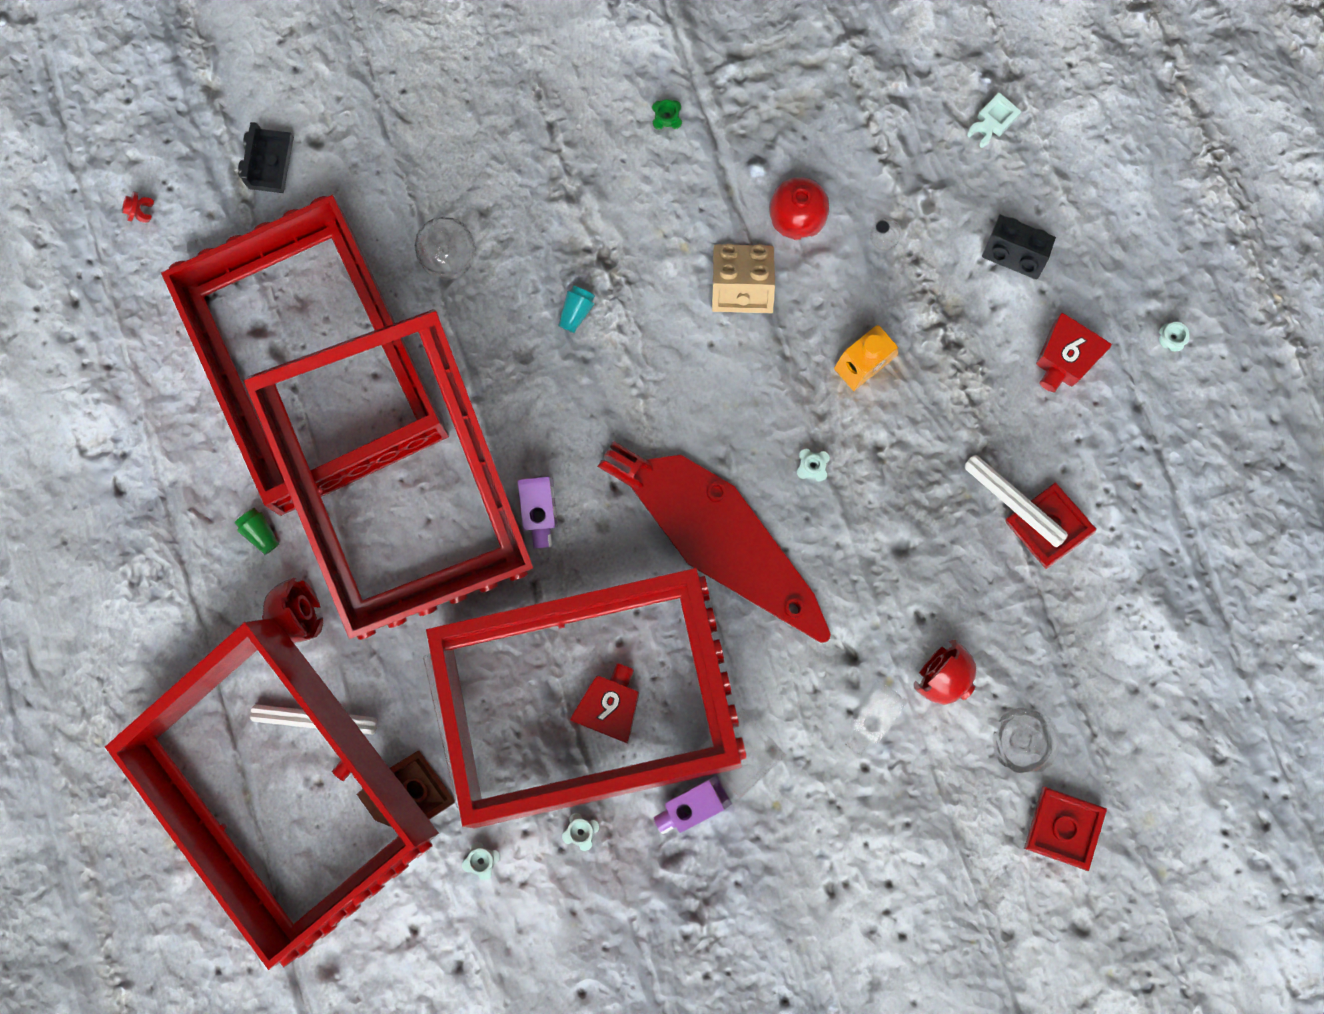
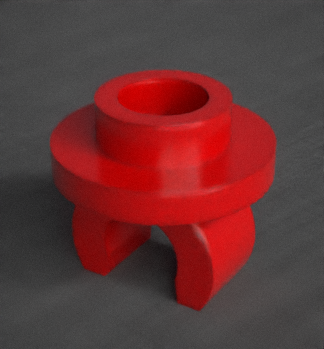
[122,191,154,223]

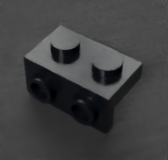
[238,122,294,193]
[982,214,1056,280]

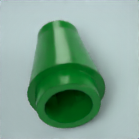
[234,508,279,555]

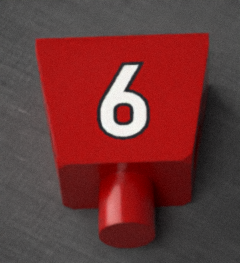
[1036,313,1112,393]
[570,663,639,744]

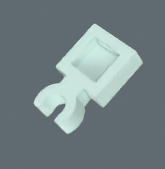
[967,93,1022,148]

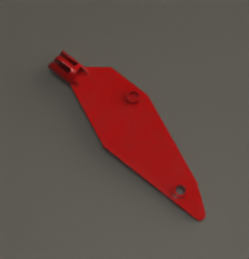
[597,441,831,643]

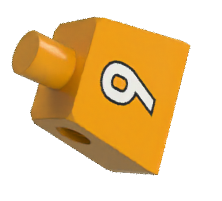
[834,325,899,392]

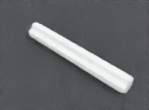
[965,455,1068,547]
[250,704,377,735]

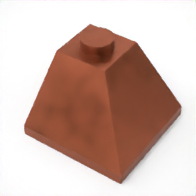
[356,750,456,827]

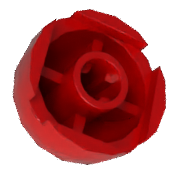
[769,177,829,240]
[262,578,323,643]
[914,640,976,705]

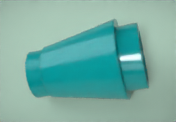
[558,285,595,333]

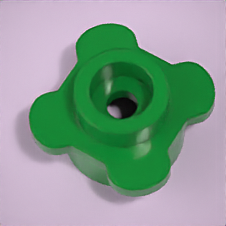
[652,99,682,130]

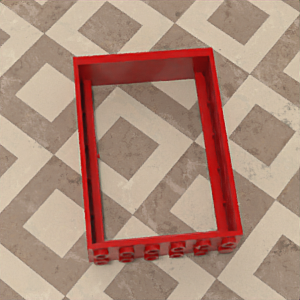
[161,194,449,516]
[243,309,533,640]
[426,568,747,828]
[105,618,439,970]

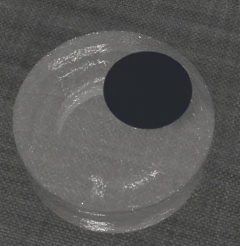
[870,218,901,251]

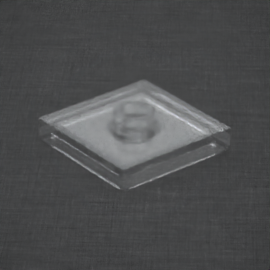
[698,708,786,799]

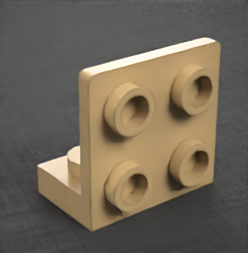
[712,244,775,313]

